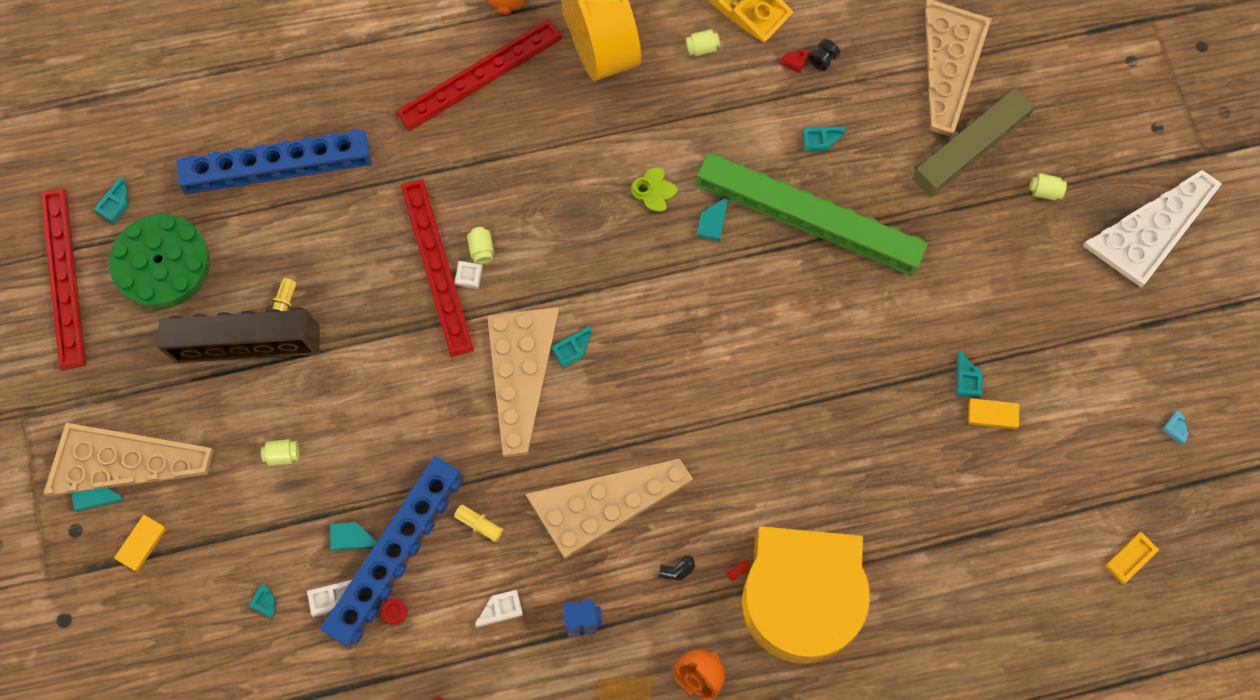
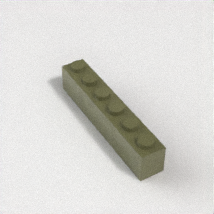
[912,87,1036,198]

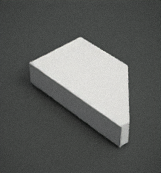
[307,580,352,617]
[475,590,523,628]

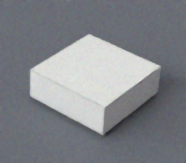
[454,261,483,289]

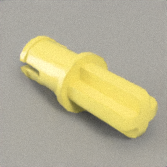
[272,278,296,311]
[454,505,504,543]

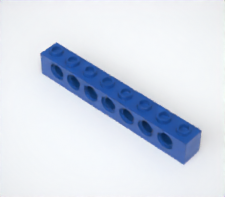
[176,129,372,195]
[320,456,463,649]

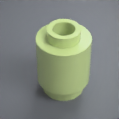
[686,29,720,57]
[1029,173,1067,201]
[467,227,494,264]
[261,439,300,466]

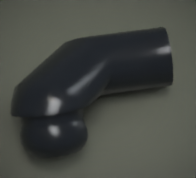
[659,555,695,581]

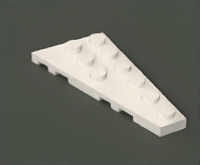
[1082,170,1222,288]

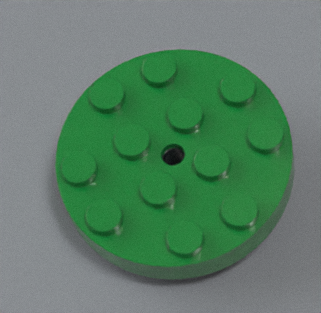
[109,214,210,309]

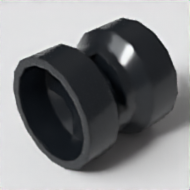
[808,39,840,71]

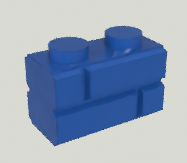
[563,599,602,637]

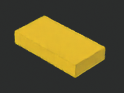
[968,398,1020,429]
[114,515,167,572]
[1104,532,1159,585]

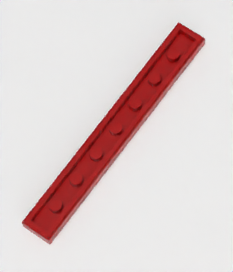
[396,19,562,132]
[400,179,474,358]
[40,188,87,371]

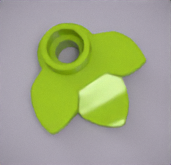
[631,168,678,212]

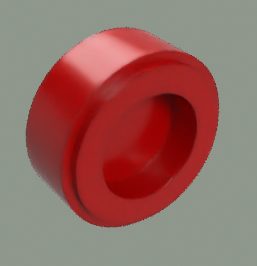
[726,559,751,581]
[381,598,408,626]

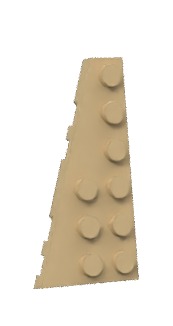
[925,0,991,137]
[487,307,560,458]
[43,423,214,497]
[525,459,693,559]

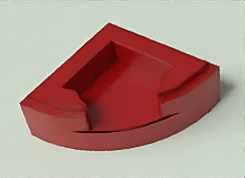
[780,49,811,73]

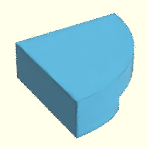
[1162,410,1188,446]

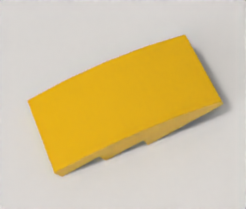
[707,0,794,43]

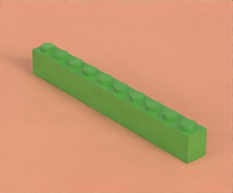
[696,152,928,277]

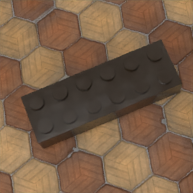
[157,307,320,363]

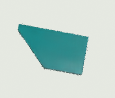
[802,127,846,152]
[93,176,129,224]
[697,198,728,242]
[551,326,592,369]
[956,351,983,398]
[72,487,123,512]
[330,523,377,551]

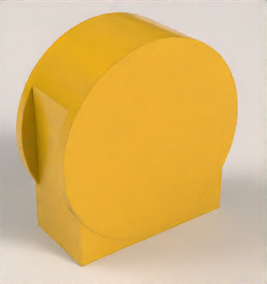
[561,0,641,81]
[742,526,870,664]

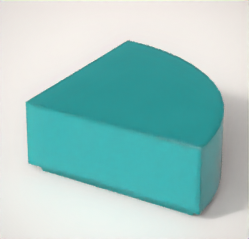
[249,584,276,619]

